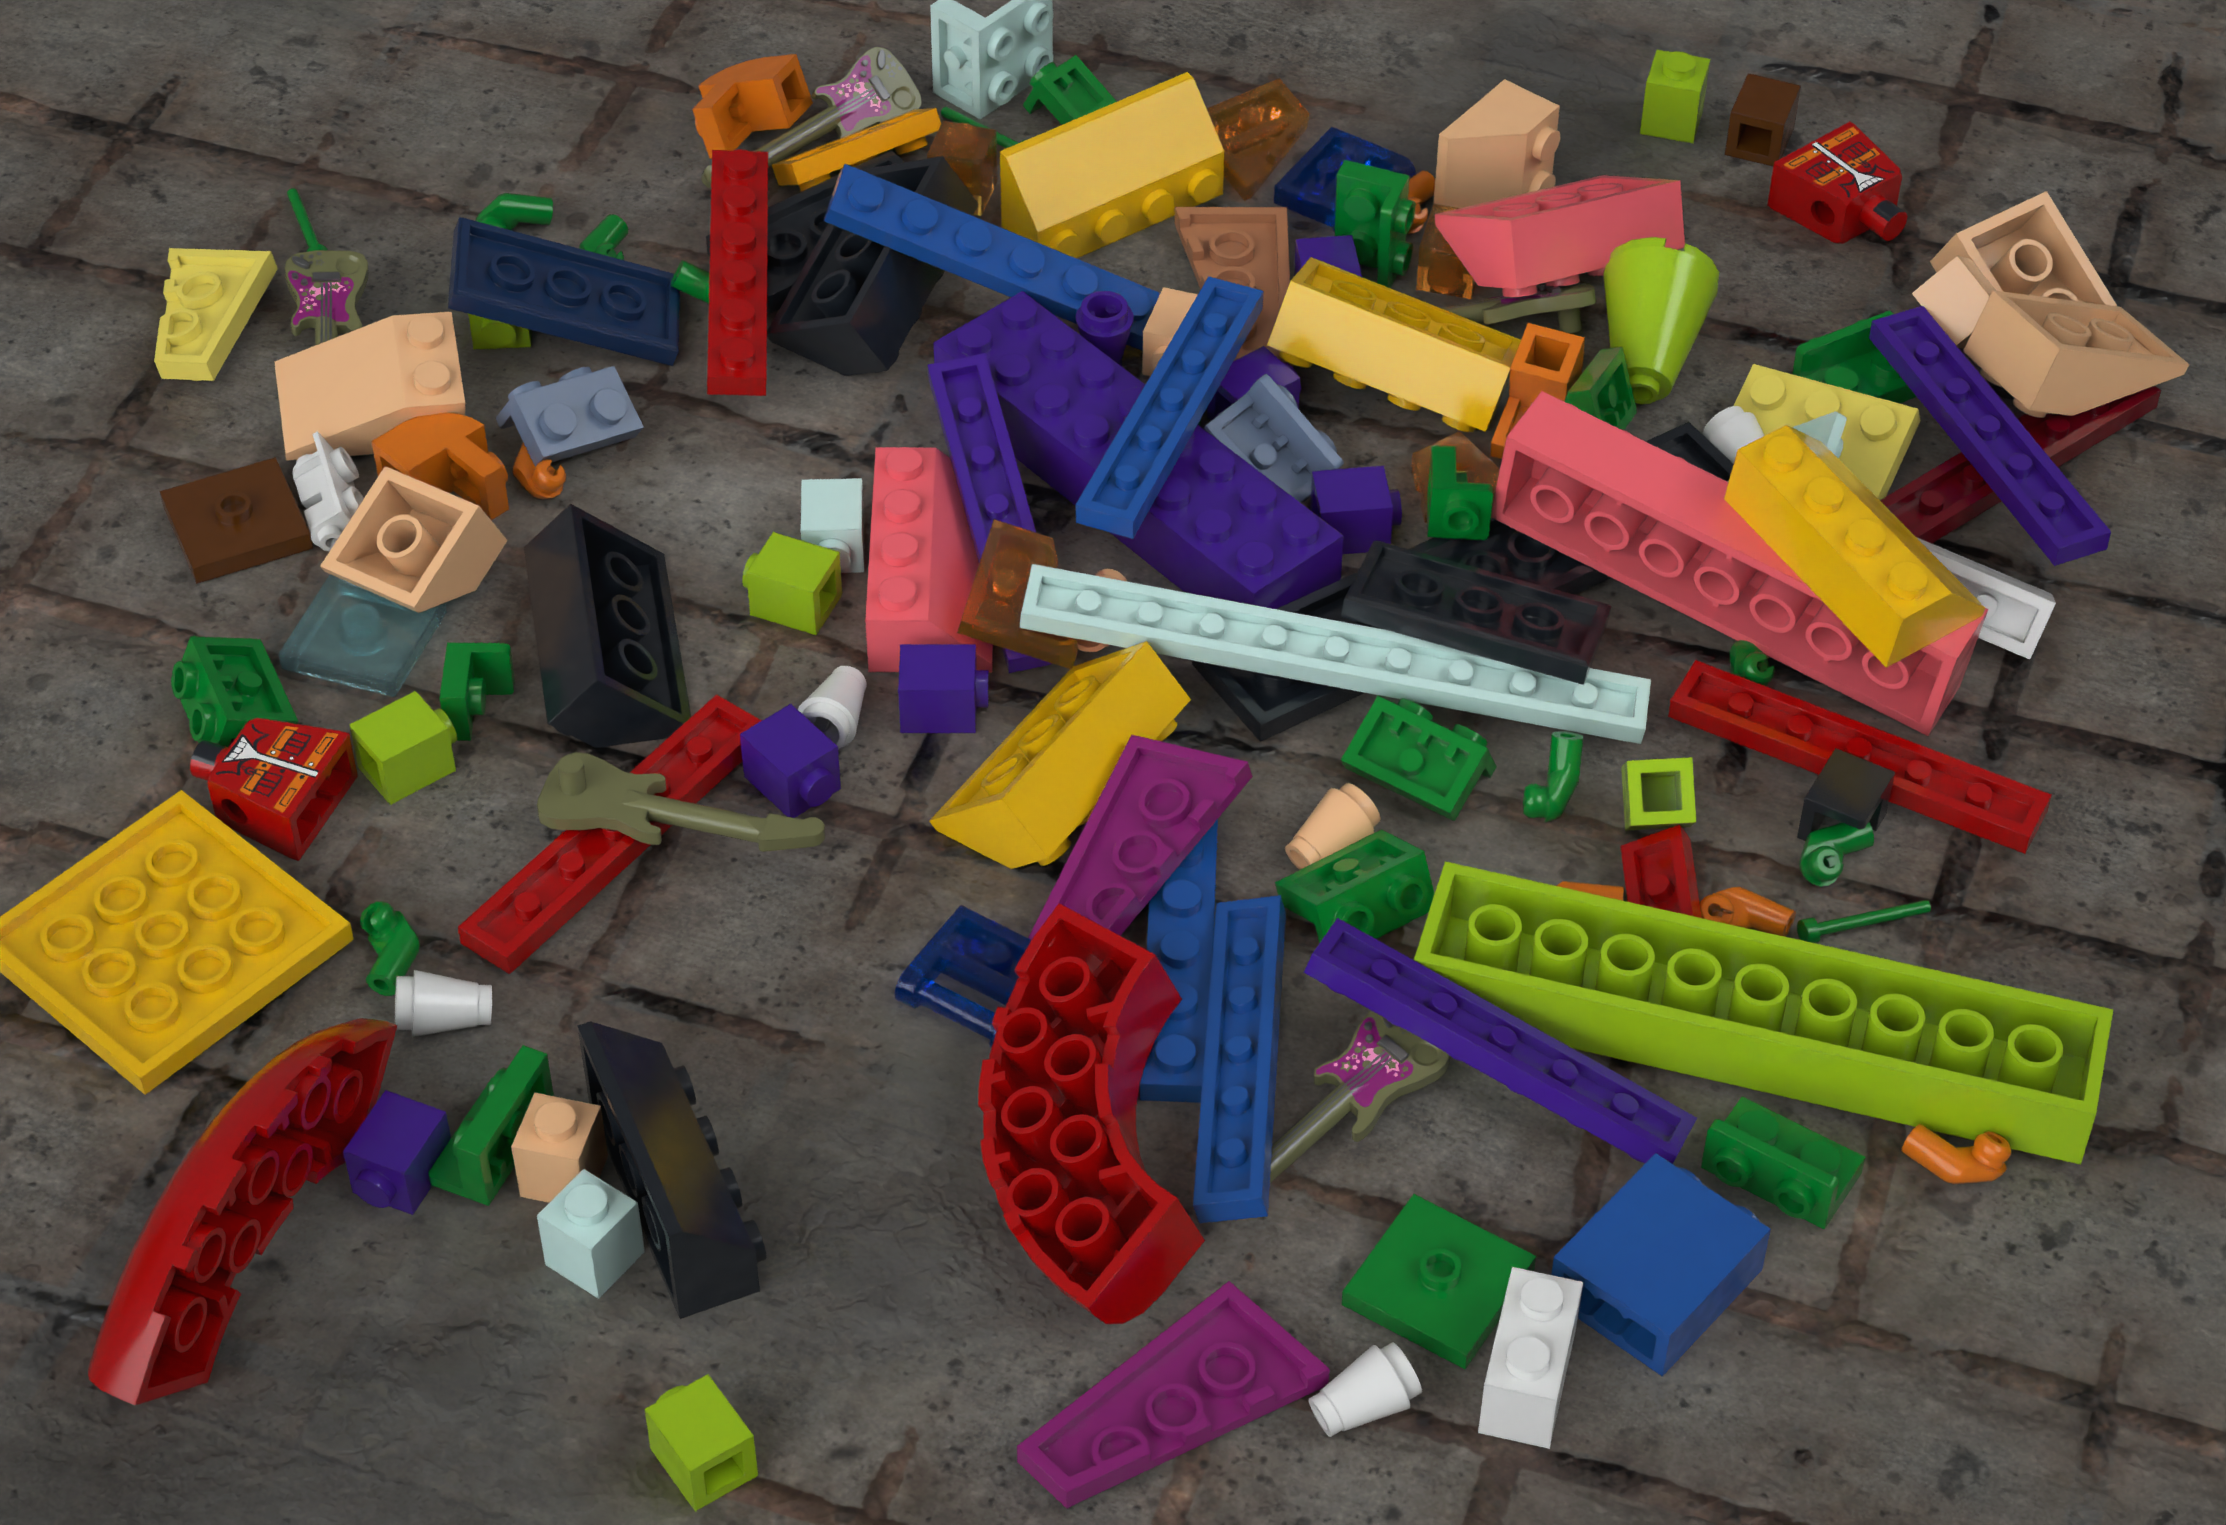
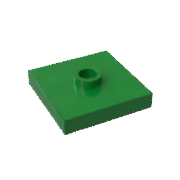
[1342,1194,1536,1369]

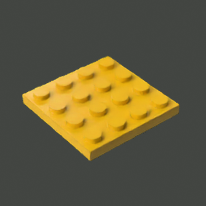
[0,790,354,1095]

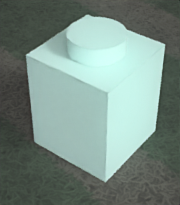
[800,478,865,573]
[537,1169,645,1299]

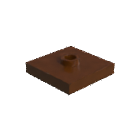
[160,457,313,584]

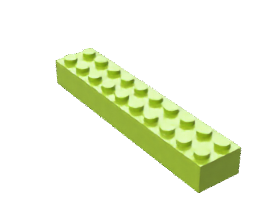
[1414,861,2113,1165]

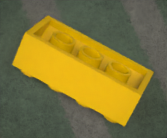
[1000,72,1224,259]
[1267,257,1521,432]
[1724,425,1985,668]
[929,641,1191,869]

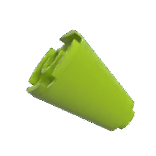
[1603,237,1719,404]

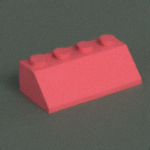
[1435,175,1685,297]
[865,447,994,673]

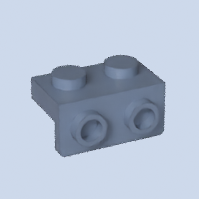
[495,366,644,467]
[1203,374,1344,504]

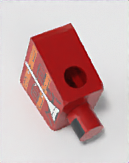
[1767,121,1908,244]
[190,718,358,861]

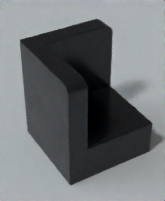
[1797,748,1895,841]

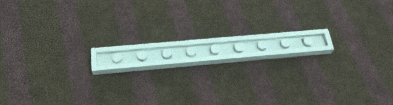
[1019,564,1651,744]

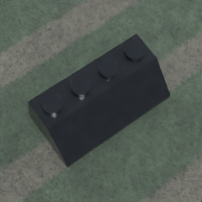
[767,156,979,376]
[524,504,691,748]
[577,1021,767,1319]

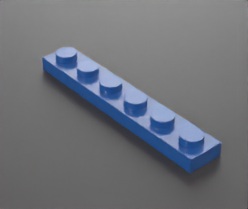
[824,164,1160,351]
[1075,276,1264,539]
[1140,819,1218,1103]
[1193,895,1286,1223]

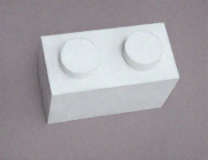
[1478,1267,1583,1449]

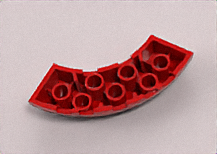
[978,903,1205,1324]
[88,1018,398,1406]

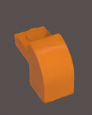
[692,54,813,159]
[1491,323,1585,459]
[371,413,509,520]

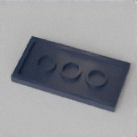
[448,217,680,366]

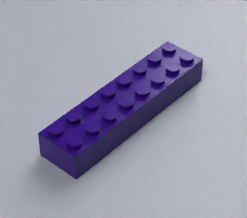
[933,291,1344,609]

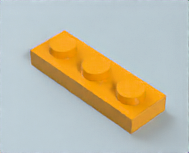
[772,108,943,192]

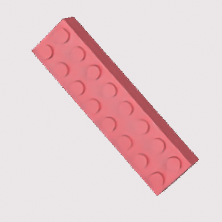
[1491,391,1989,736]

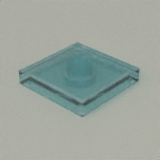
[278,574,447,697]

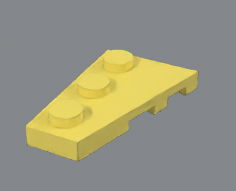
[154,248,278,381]
[1734,364,1921,500]

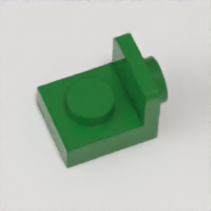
[1023,55,1117,125]
[1427,445,1493,540]
[439,642,515,741]

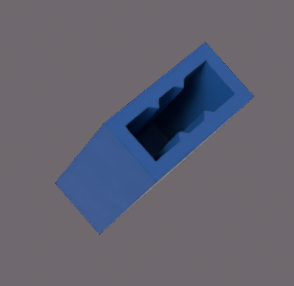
[1551,1153,1771,1377]

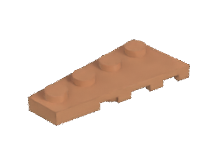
[1175,207,1293,367]

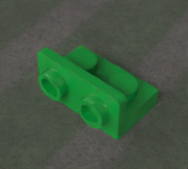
[1335,160,1416,288]
[1792,311,1916,404]
[1565,347,1637,430]
[171,636,298,747]
[1341,696,1497,821]
[1275,829,1434,943]
[429,1045,554,1206]
[1701,1096,1865,1230]

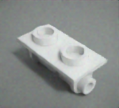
[292,431,364,551]

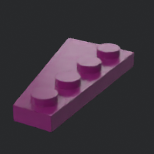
[1026,735,1253,946]
[1017,1281,1330,1509]

